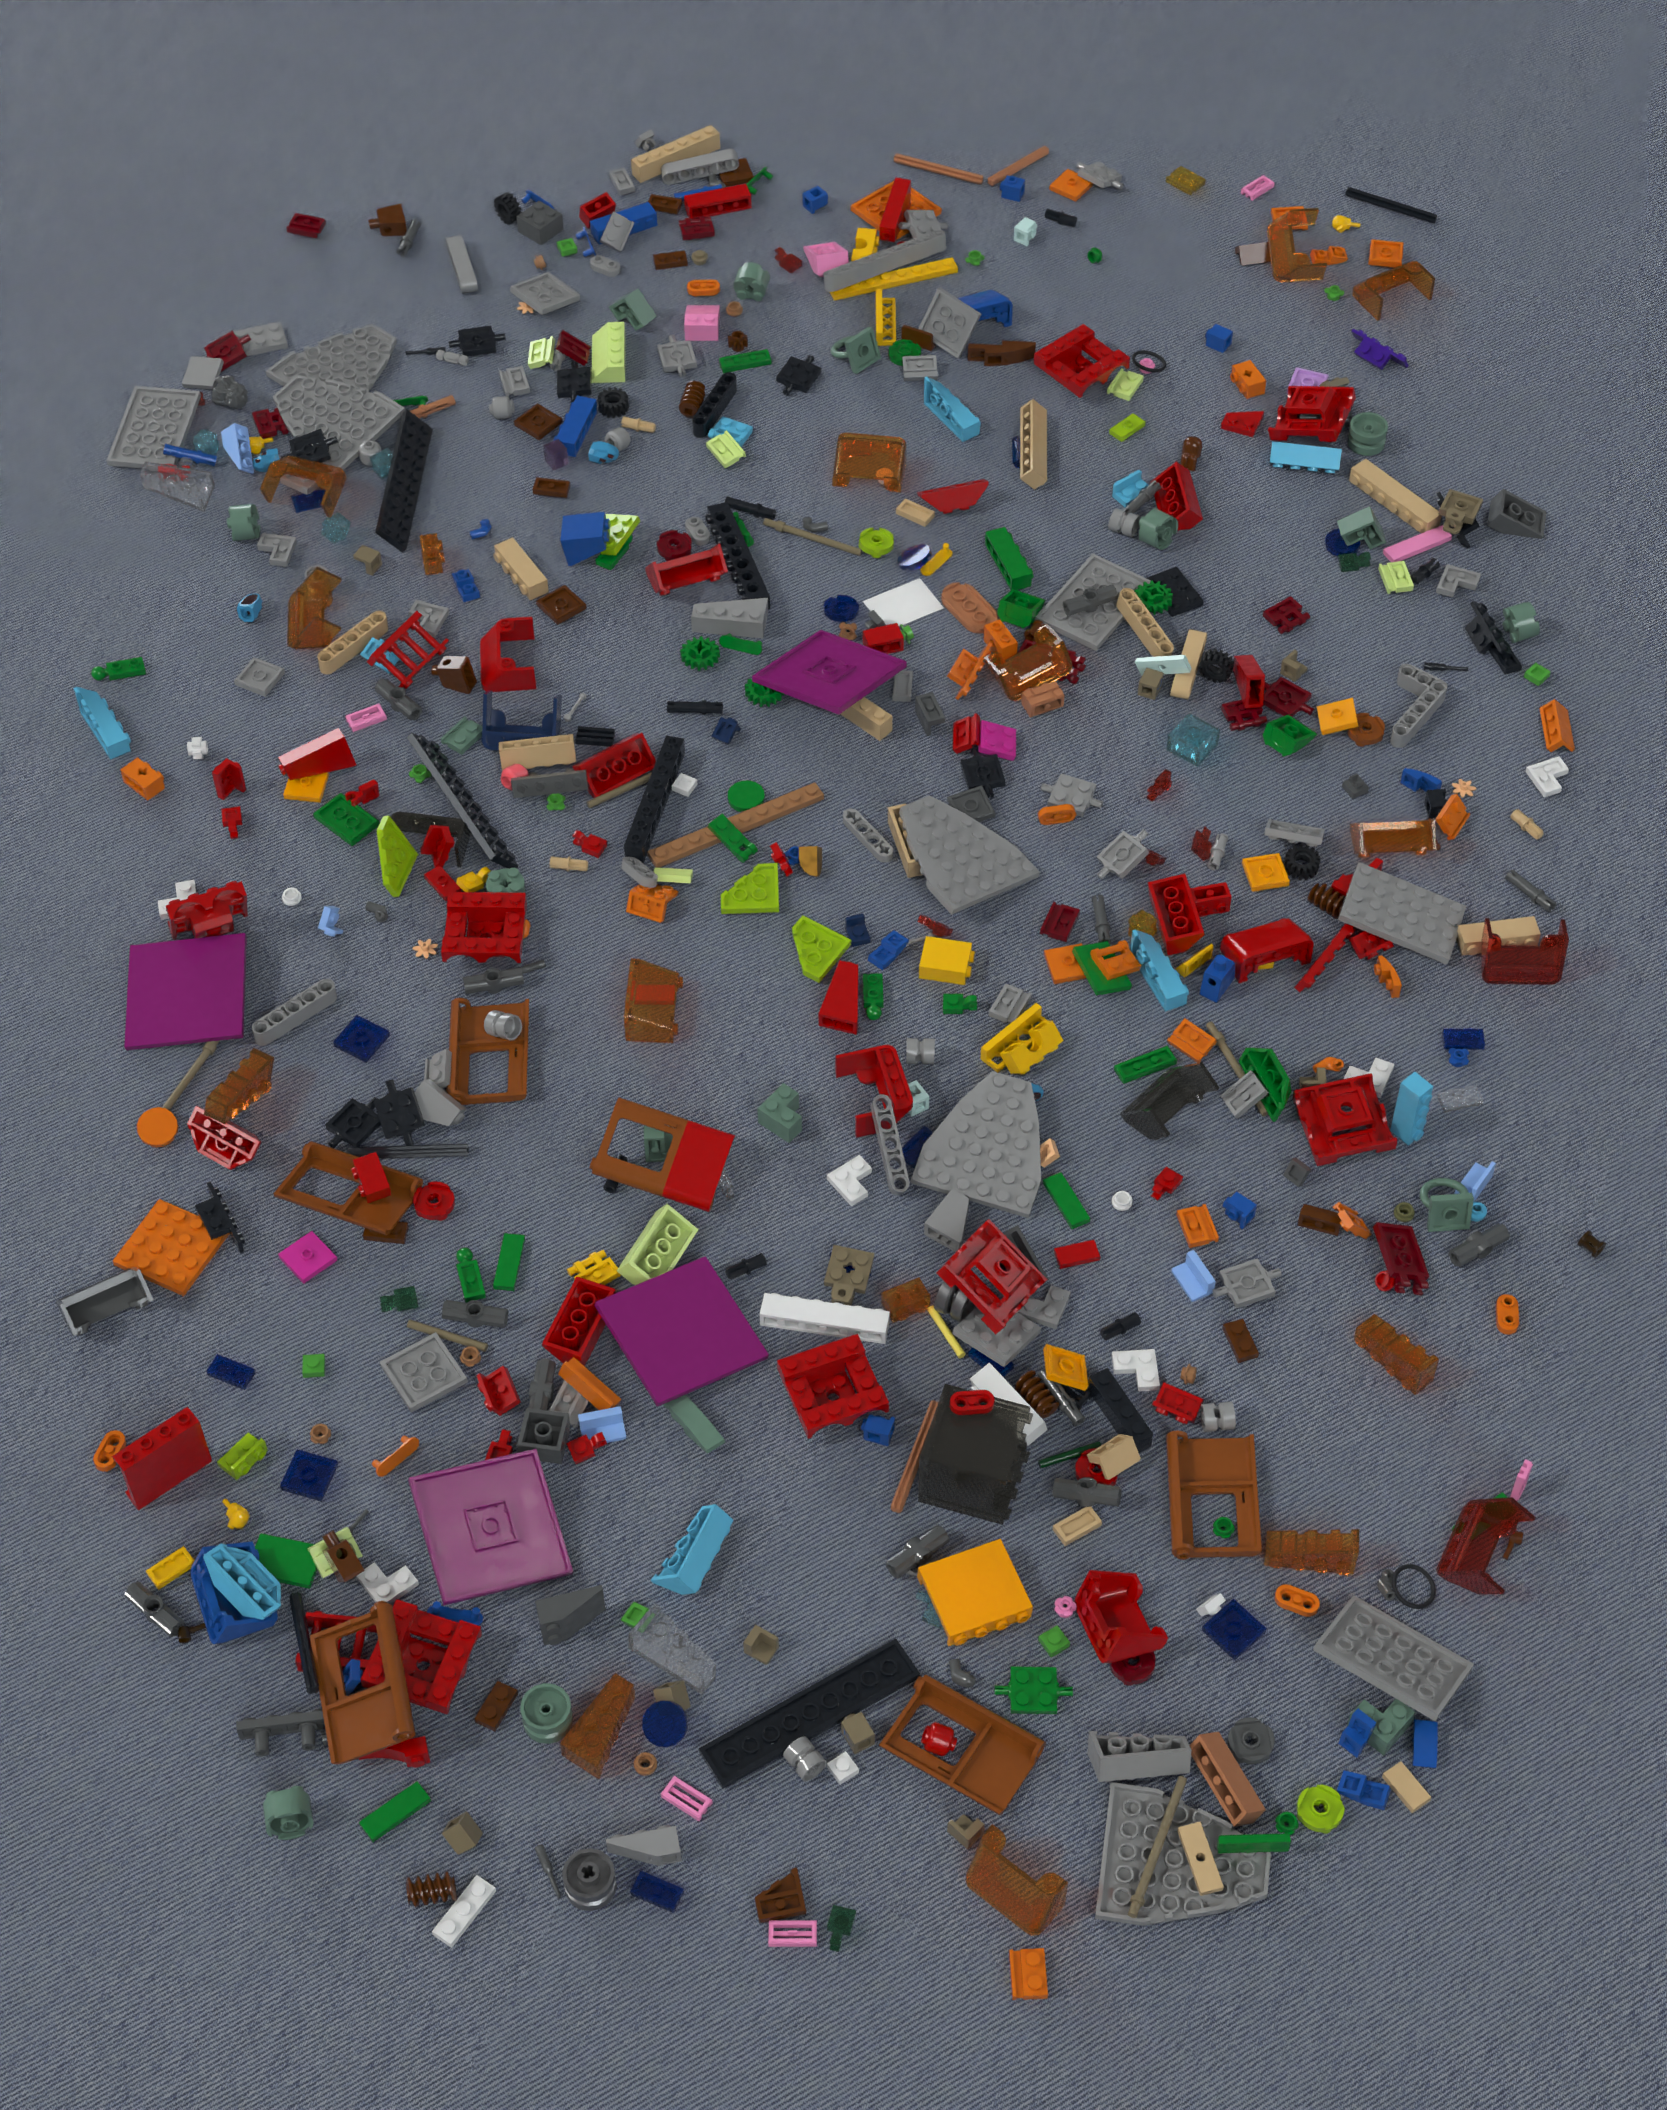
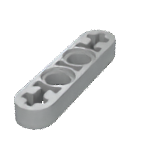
[843,809,893,863]

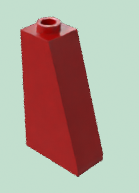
[879,177,911,242]
[1233,655,1265,708]
[278,728,357,780]
[818,960,858,1035]

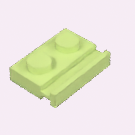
[528,336,555,369]
[1107,368,1144,401]
[706,430,746,469]
[1378,561,1414,594]
[307,1527,362,1578]

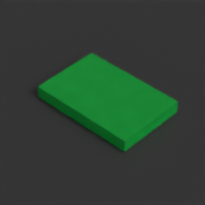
[313,793,380,846]
[1072,941,1132,996]
[255,1533,317,1589]

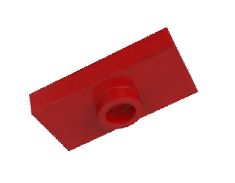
[424,865,462,901]

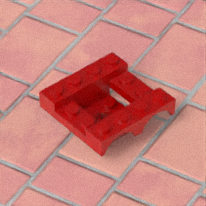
[1034,324,1130,398]
[1268,386,1356,442]
[166,881,248,940]
[441,892,527,963]
[1292,1073,1397,1166]
[936,1219,1048,1335]
[777,1334,889,1439]
[361,1599,482,1715]

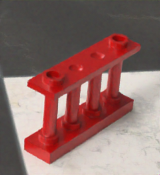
[367,611,449,689]
[295,1611,377,1672]

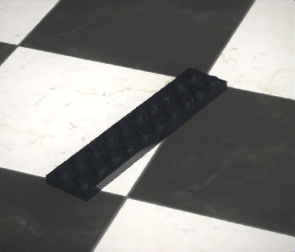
[375,409,433,552]
[407,733,518,869]
[699,1639,920,1789]

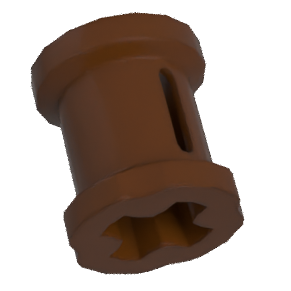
[1024,620,1047,642]

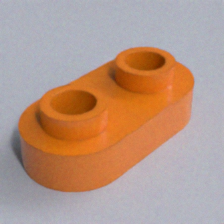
[687,279,720,296]
[1038,804,1076,825]
[1496,1294,1519,1335]
[93,1430,126,1472]
[1275,1584,1320,1617]

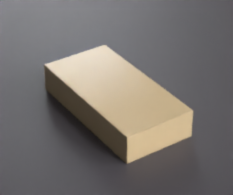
[896,499,935,527]
[1053,1507,1102,1546]
[1382,1761,1431,1813]

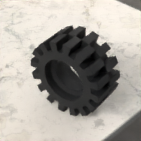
[494,192,522,225]
[598,387,629,418]
[1199,649,1234,683]
[1284,844,1320,880]

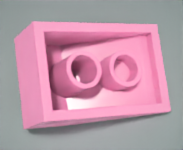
[803,242,849,277]
[684,305,720,341]

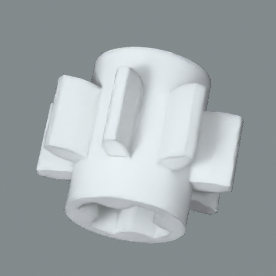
[187,737,208,759]

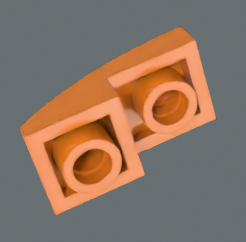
[1310,246,1348,265]
[1374,955,1402,998]

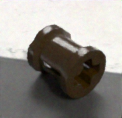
[1578,1230,1606,1258]

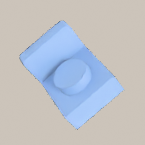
[318,906,344,937]

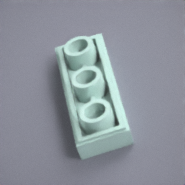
[1135,655,1192,676]

